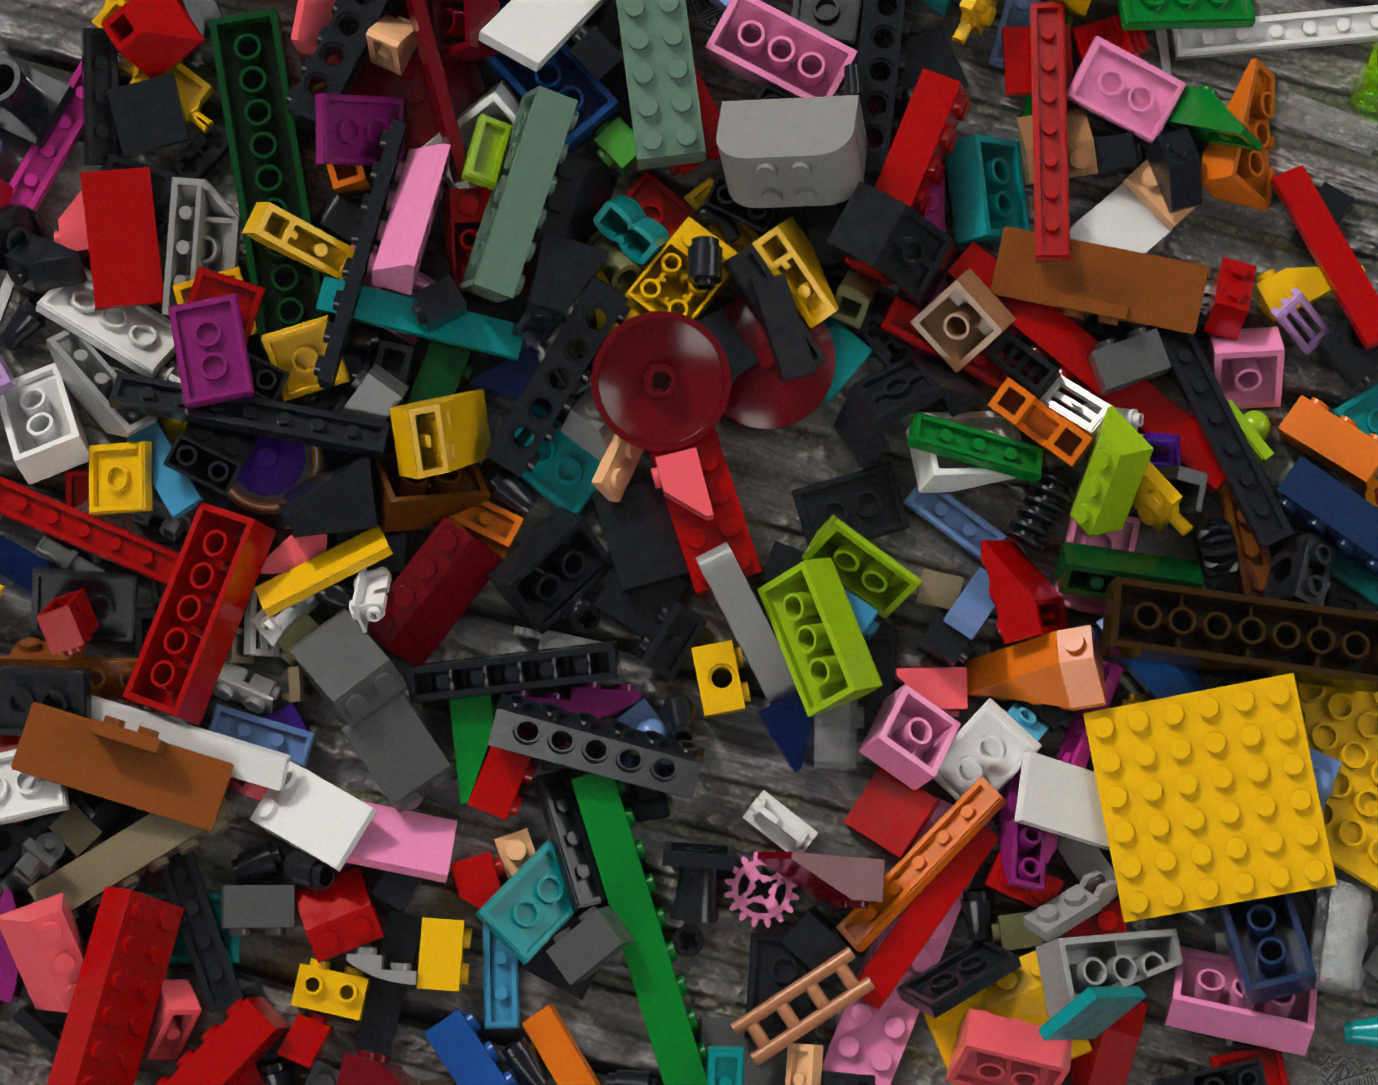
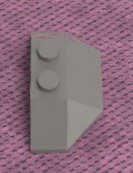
[162,177,241,315]
[46,329,158,437]

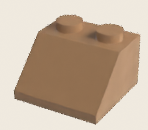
[1016,108,1098,185]
[910,268,1016,373]

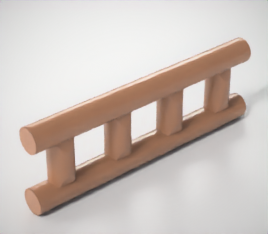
[730,946,876,1066]

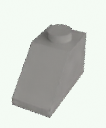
[560,388,614,462]

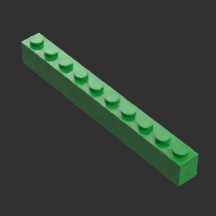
[571,773,708,1085]

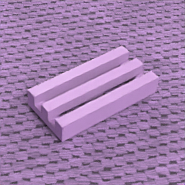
[1270,287,1332,355]

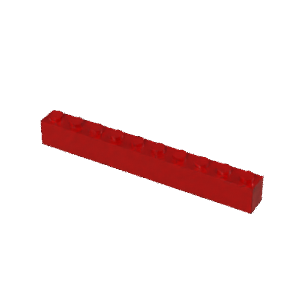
[946,241,1225,494]

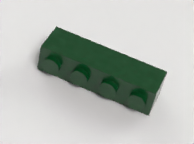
[407,340,476,404]
[1055,541,1204,600]

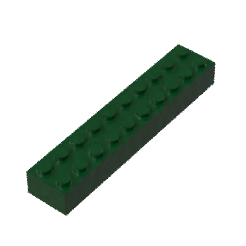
[209,8,330,358]

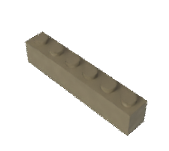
[28,797,236,921]

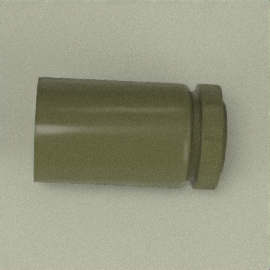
[587,230,642,291]

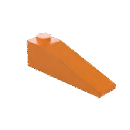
[1201,58,1275,210]
[964,625,1107,711]

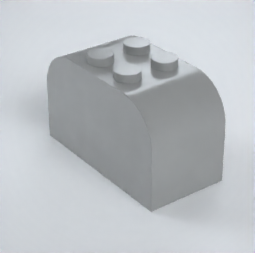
[716,95,868,208]

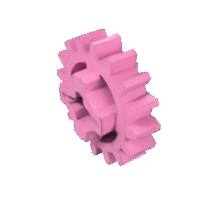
[724,851,799,928]

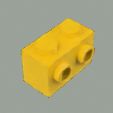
[417,917,473,991]
[290,958,372,1021]

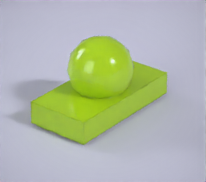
[461,114,513,190]
[1228,400,1274,466]

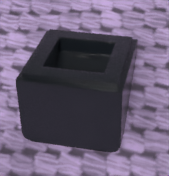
[629,783,670,822]

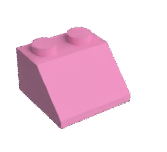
[1207,327,1285,409]

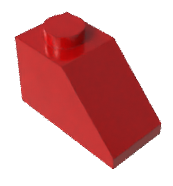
[277,1010,335,1068]

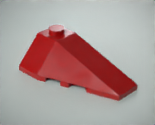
[1070,1001,1148,1085]

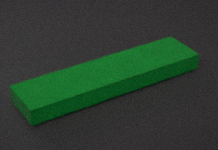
[907,411,1044,483]

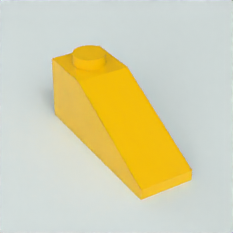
[242,202,355,281]
[752,216,839,329]
[1252,265,1366,326]

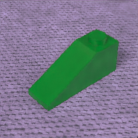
[1167,85,1263,151]
[449,694,499,805]

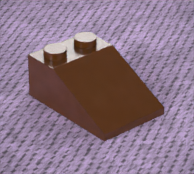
[370,453,490,532]

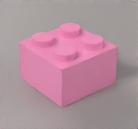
[859,684,961,791]

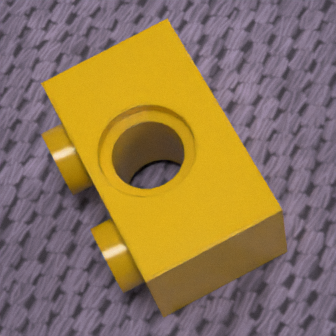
[691,640,751,719]

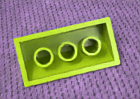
[757,557,883,717]

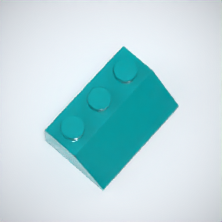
[945,134,1030,246]

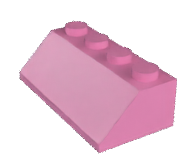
[705,0,858,98]
[367,143,451,295]
[1165,946,1319,1056]

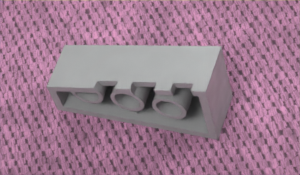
[1035,928,1183,1018]

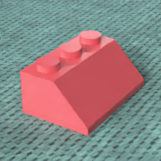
[291,0,349,64]
[0,892,87,1013]
[946,1009,1072,1085]

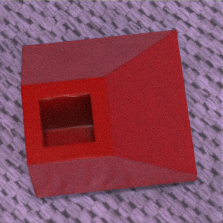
[101,0,205,78]

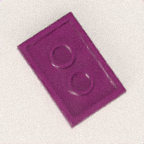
[315,93,404,166]
[168,293,256,410]

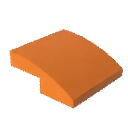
[449,501,524,585]

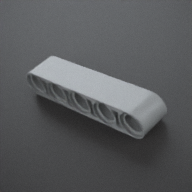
[695,542,797,704]

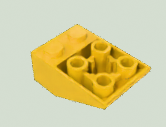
[626,216,738,320]
[389,389,491,479]

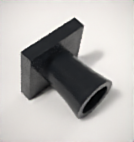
[0,58,77,149]
[662,841,735,923]

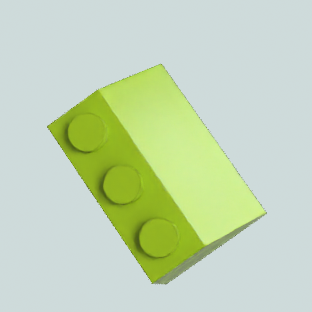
[1070,406,1154,537]
[802,514,922,619]

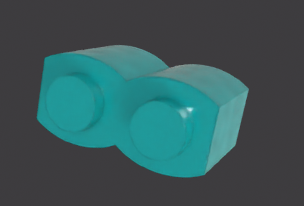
[593,194,671,265]

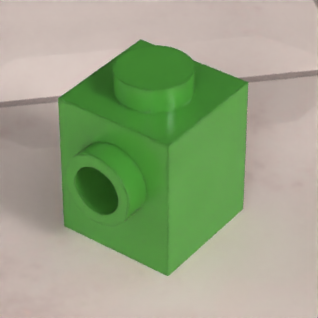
[594,117,637,177]

